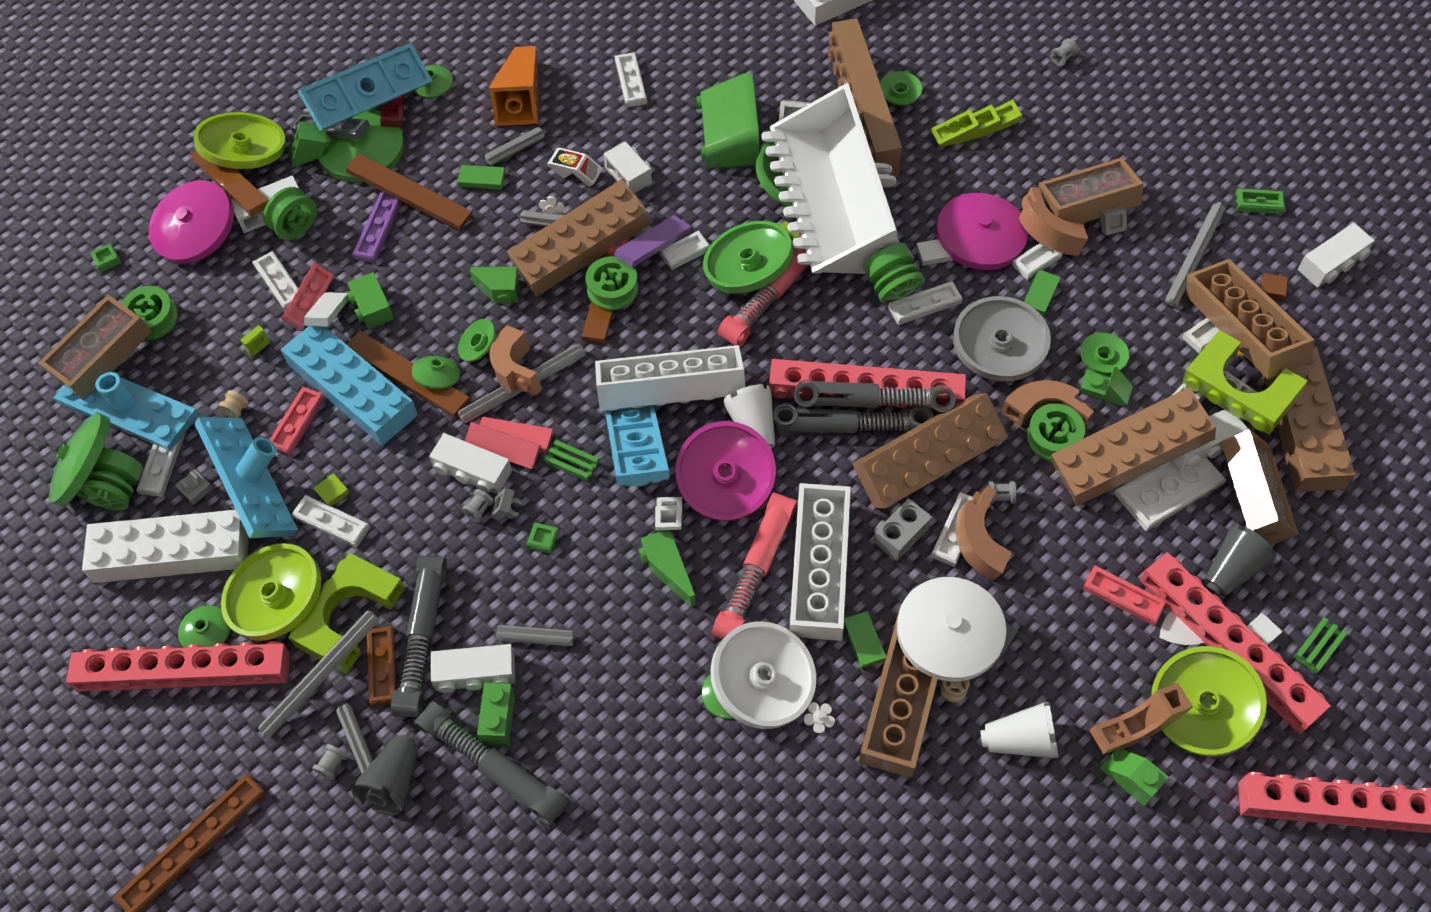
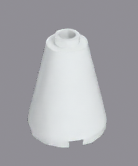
[723,384,775,450]
[980,702,1058,758]

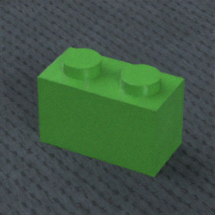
[347,272,394,330]
[477,683,515,746]

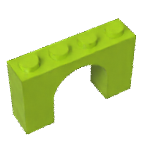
[1182,330,1308,435]
[288,553,405,675]

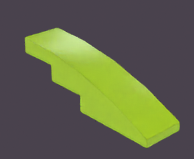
[931,100,1023,147]

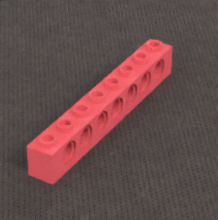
[769,359,966,410]
[1140,552,1331,735]
[66,641,291,692]
[1238,772,1431,833]

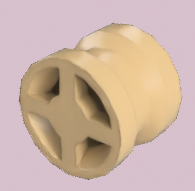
[217,390,249,418]
[940,680,970,703]

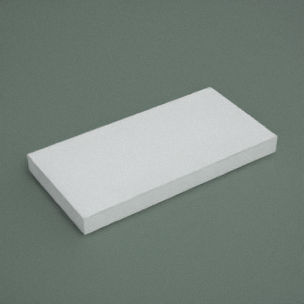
[1114,457,1226,531]

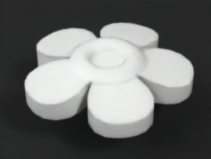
[539,196,565,215]
[804,702,835,733]

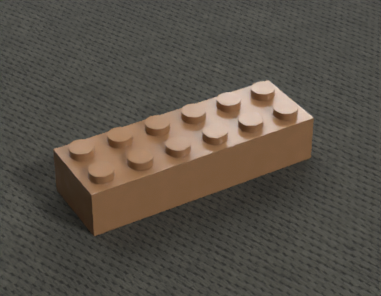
[507,179,650,297]
[1186,259,1315,379]
[1262,347,1355,492]
[1051,387,1216,506]
[852,393,1008,508]
[858,605,937,778]

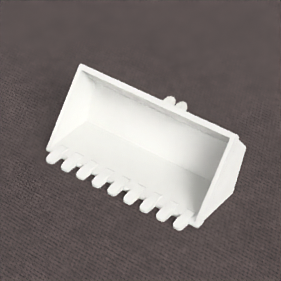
[761,83,899,274]

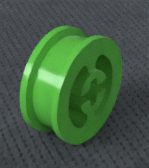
[263,187,317,240]
[586,256,638,310]
[121,286,178,340]
[1027,404,1085,462]

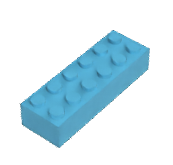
[280,326,418,446]

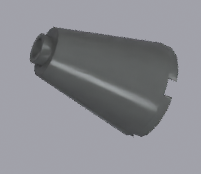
[1204,524,1277,597]
[351,735,418,816]

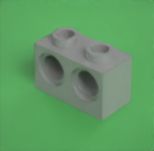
[874,498,932,561]

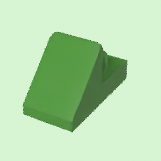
[1079,366,1133,407]

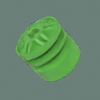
[863,243,925,304]
[77,448,143,510]

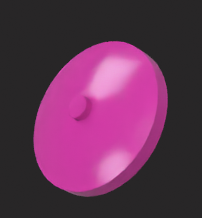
[149,180,234,264]
[936,193,1028,270]
[675,421,776,521]

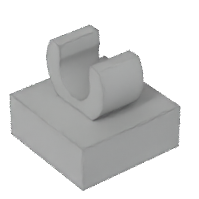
[1100,206,1127,235]
[176,470,213,505]
[490,487,522,521]

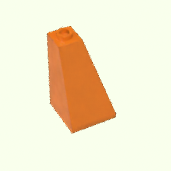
[489,46,538,126]

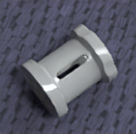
[1050,38,1079,67]
[988,481,1016,504]
[461,489,494,523]
[312,744,348,780]

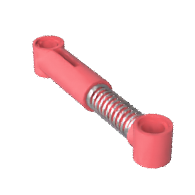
[717,235,809,347]
[712,492,798,640]

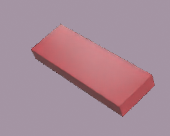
[281,263,334,332]
[270,387,325,456]
[480,417,554,454]
[465,422,541,469]
[1083,566,1167,626]

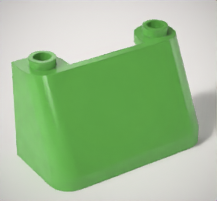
[696,73,759,168]

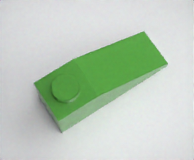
[638,530,696,607]

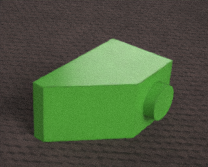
[292,121,330,167]
[470,267,520,304]
[1100,748,1169,806]

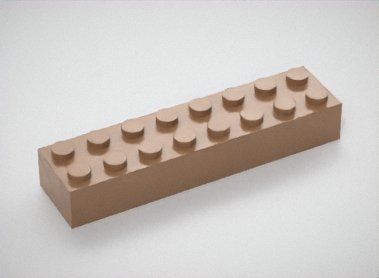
[828,18,902,178]

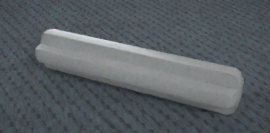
[485,127,545,166]
[496,625,574,646]
[336,704,373,774]

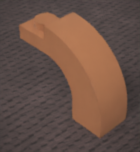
[1019,187,1088,256]
[490,325,542,395]
[1001,380,1094,428]
[955,486,1012,581]
[1090,683,1193,755]

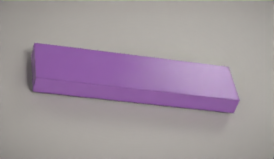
[352,191,402,263]
[615,215,691,268]

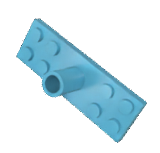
[298,43,432,132]
[53,372,199,452]
[605,405,669,486]
[194,417,298,538]

